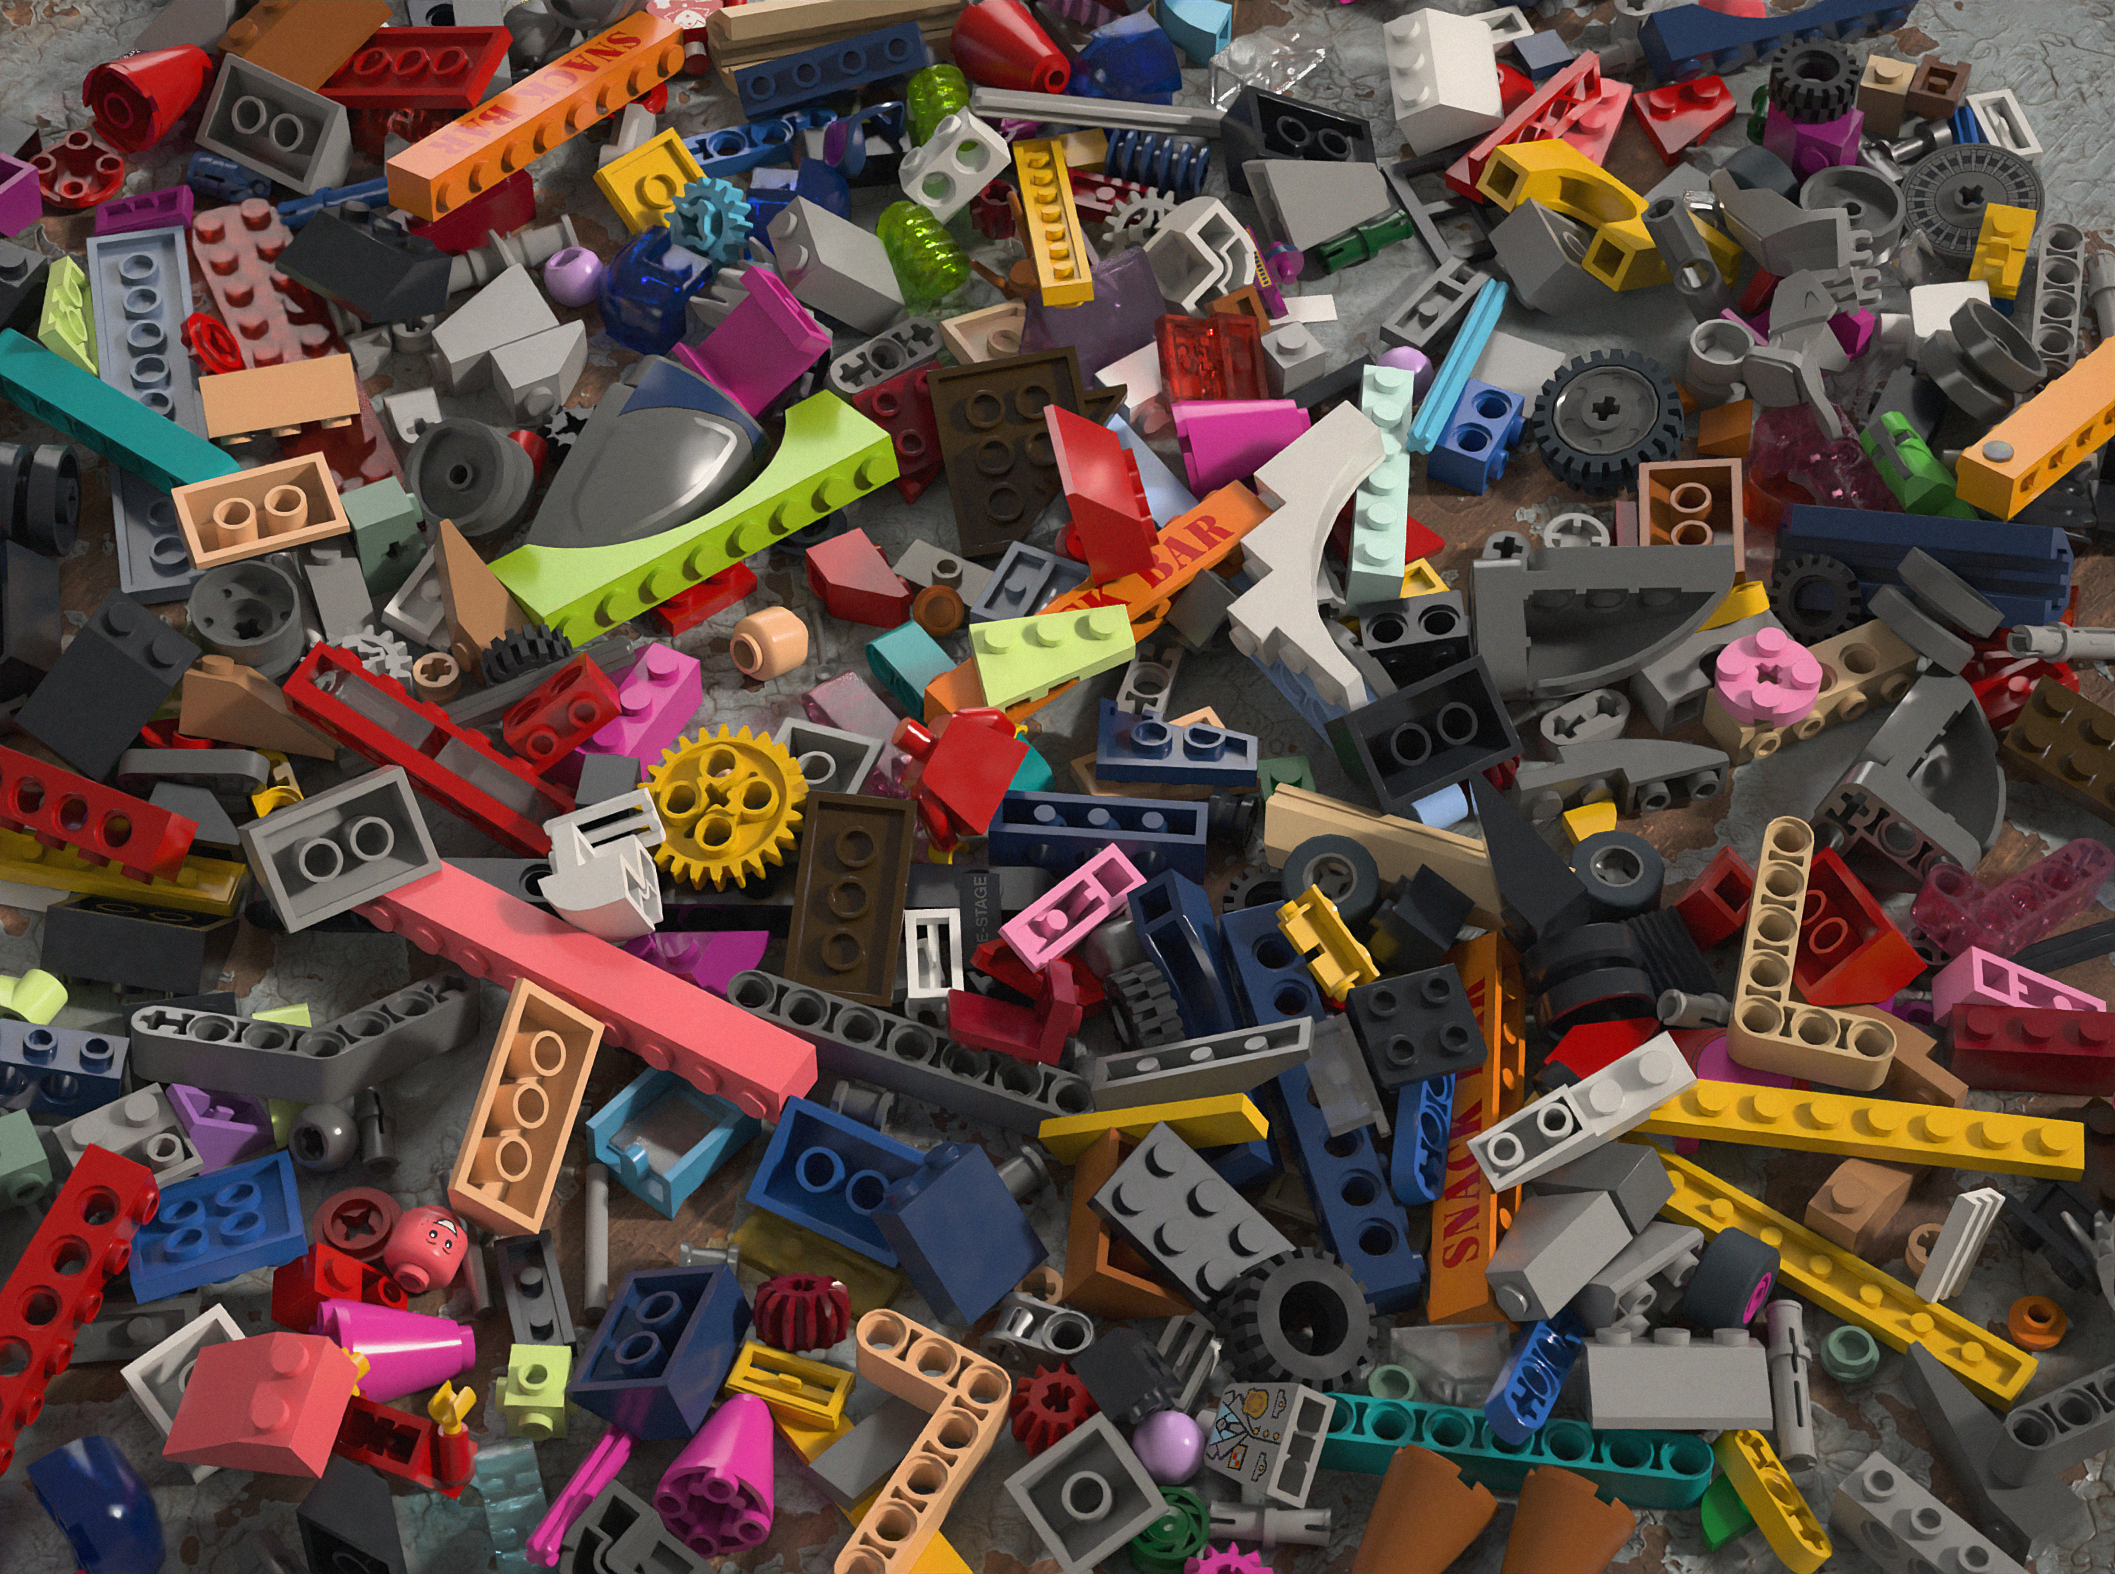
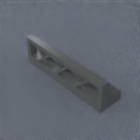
[4,1284,204,1368]

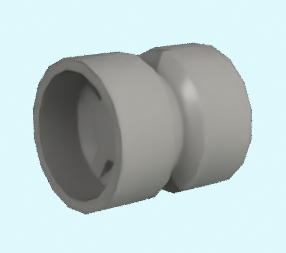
[1683,319,1755,411]

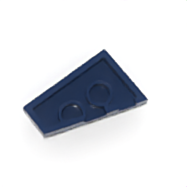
[1096,698,1258,788]

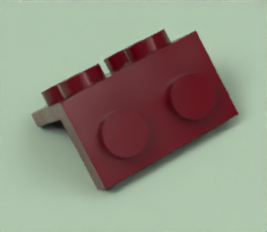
[849,359,943,479]
[945,959,1083,1066]

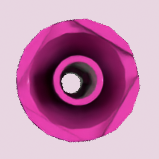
[1170,400,1311,500]

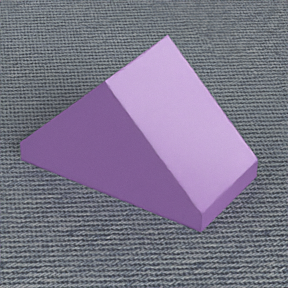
[165,1083,275,1176]

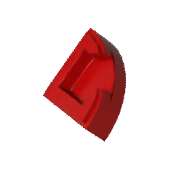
[1737,266,1787,313]

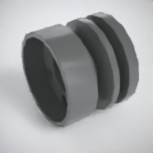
[189,560,306,688]

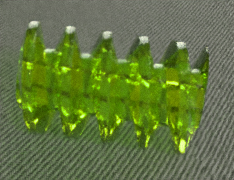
[906,64,978,152]
[875,200,972,300]

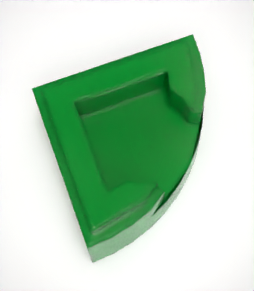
[1700,1472,1758,1554]

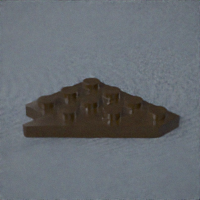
[926,345,1128,563]

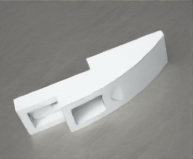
[1466,1031,1698,1193]

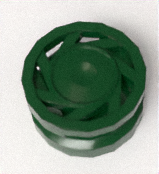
[1125,1486,1210,1574]

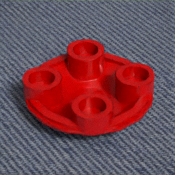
[28,130,125,209]

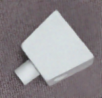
[1877,280,1991,374]

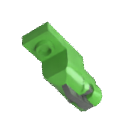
[1860,411,1980,520]

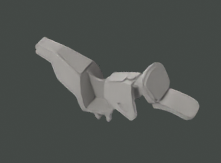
[1710,167,1882,443]

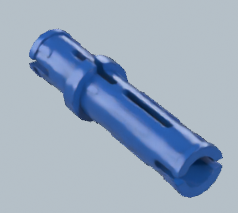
[277,176,390,232]

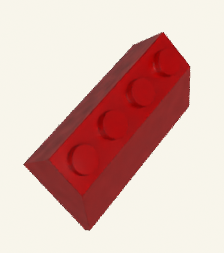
[1043,404,1160,585]

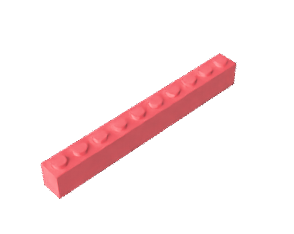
[350,860,818,1125]

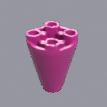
[308,1298,475,1404]
[652,1393,773,1559]

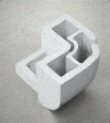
[1128,196,1257,335]
[538,821,663,943]

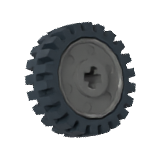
[1533,349,1685,497]

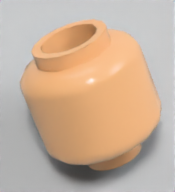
[730,606,808,681]

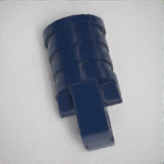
[186,151,277,205]

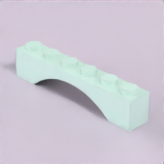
[1344,364,1414,617]

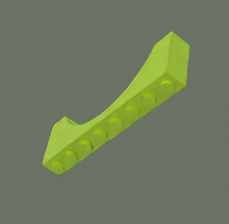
[486,389,900,649]

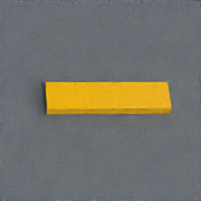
[1038,1093,1269,1166]

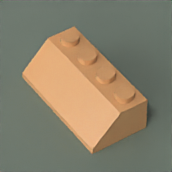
[447,978,605,1236]

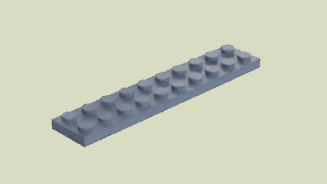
[86,225,223,605]

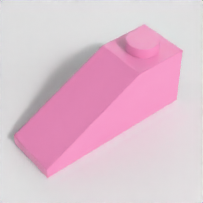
[998,843,1147,973]
[1931,946,2106,1028]

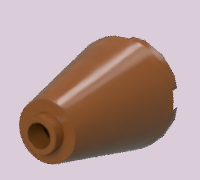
[1349,1444,1500,1574]
[1500,1465,1637,1574]

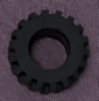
[1215,1247,1378,1393]

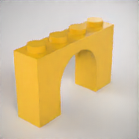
[1476,138,1689,292]

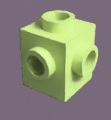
[495,1344,581,1441]

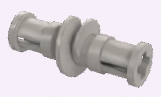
[446,214,580,301]

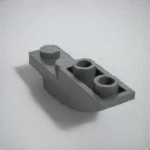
[1511,739,1730,822]

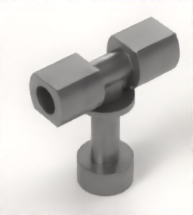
[1855,119,1952,188]

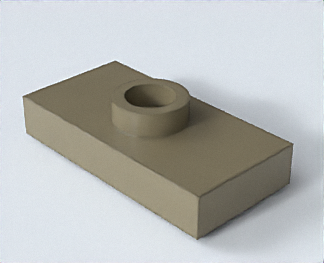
[891,538,994,618]

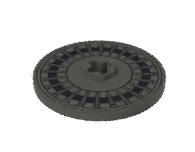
[1900,143,2045,264]

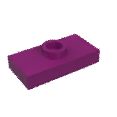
[94,184,194,237]

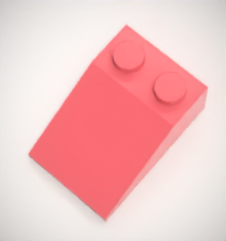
[161,1331,359,1479]

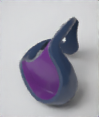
[823,101,905,179]

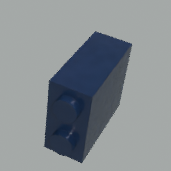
[869,1141,1049,1326]

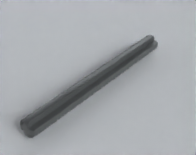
[337,635,636,778]

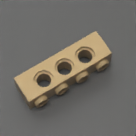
[1702,618,1919,766]

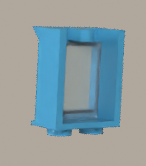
[586,1066,762,1220]

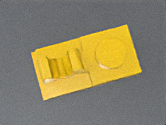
[1968,203,2036,300]

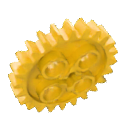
[633,724,809,892]

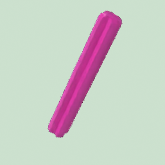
[525,1423,641,1569]

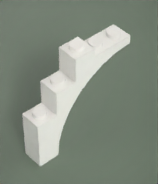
[1226,400,1386,713]

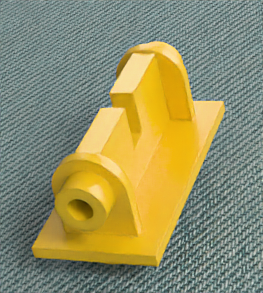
[1275,884,1380,1004]

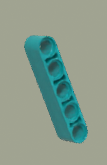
[864,620,1055,793]

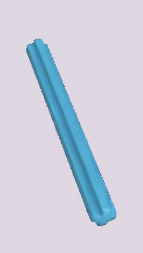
[1405,278,1509,455]

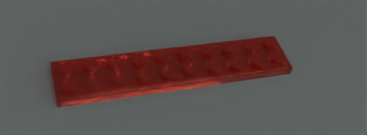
[184,194,427,533]

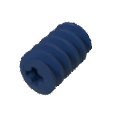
[1103,128,1210,203]

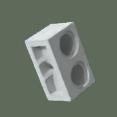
[898,105,1011,226]

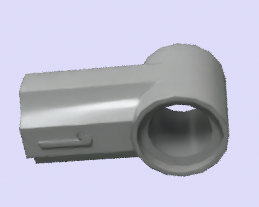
[598,104,656,170]

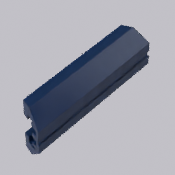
[1771,503,2074,628]

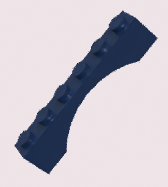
[1637,0,1919,84]
[1126,868,1286,1196]

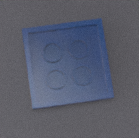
[128,1150,309,1304]

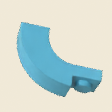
[1155,0,1232,69]

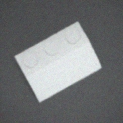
[1383,8,1505,157]

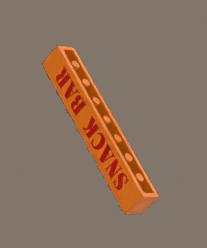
[386,10,685,222]
[924,479,1275,725]
[1426,930,1526,1349]

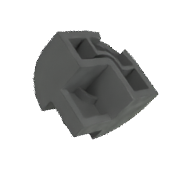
[560,1478,715,1574]

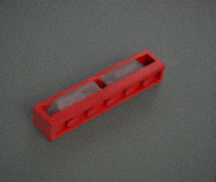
[281,640,578,859]

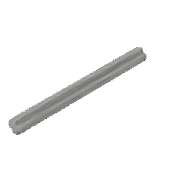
[969,87,1227,139]

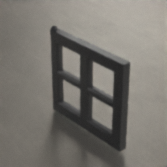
[1378,141,1497,268]

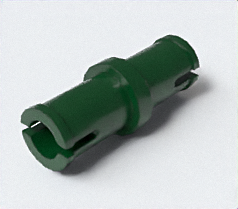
[1315,209,1413,276]

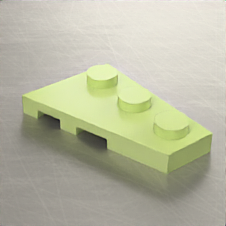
[38,256,100,379]
[968,604,1136,714]

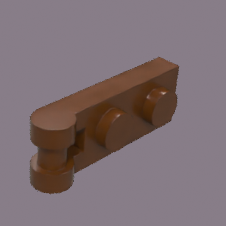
[1905,54,1972,121]

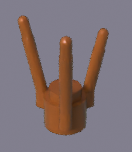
[969,191,1043,309]

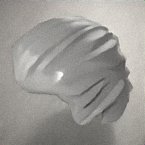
[503,0,588,71]

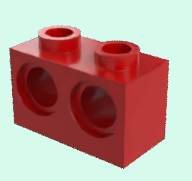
[502,651,622,776]

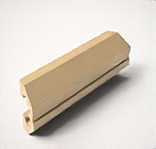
[705,0,969,96]
[1264,782,1576,935]

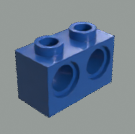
[1427,377,1528,496]

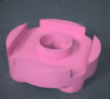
[1714,627,1823,727]

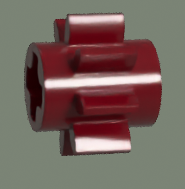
[969,180,1026,240]

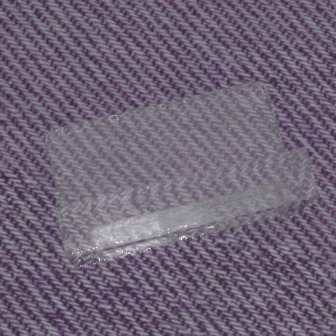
[1304,1012,1392,1138]

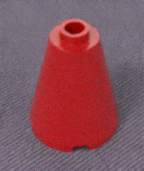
[949,0,1071,95]
[82,43,213,154]

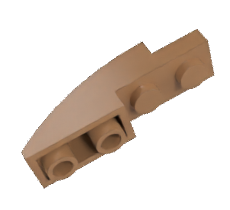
[1764,983,1969,1109]

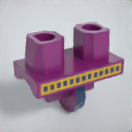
[1244,225,1304,320]

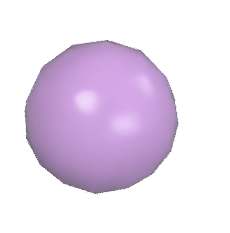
[543,247,605,307]
[1376,346,1435,407]
[1131,1411,1206,1485]

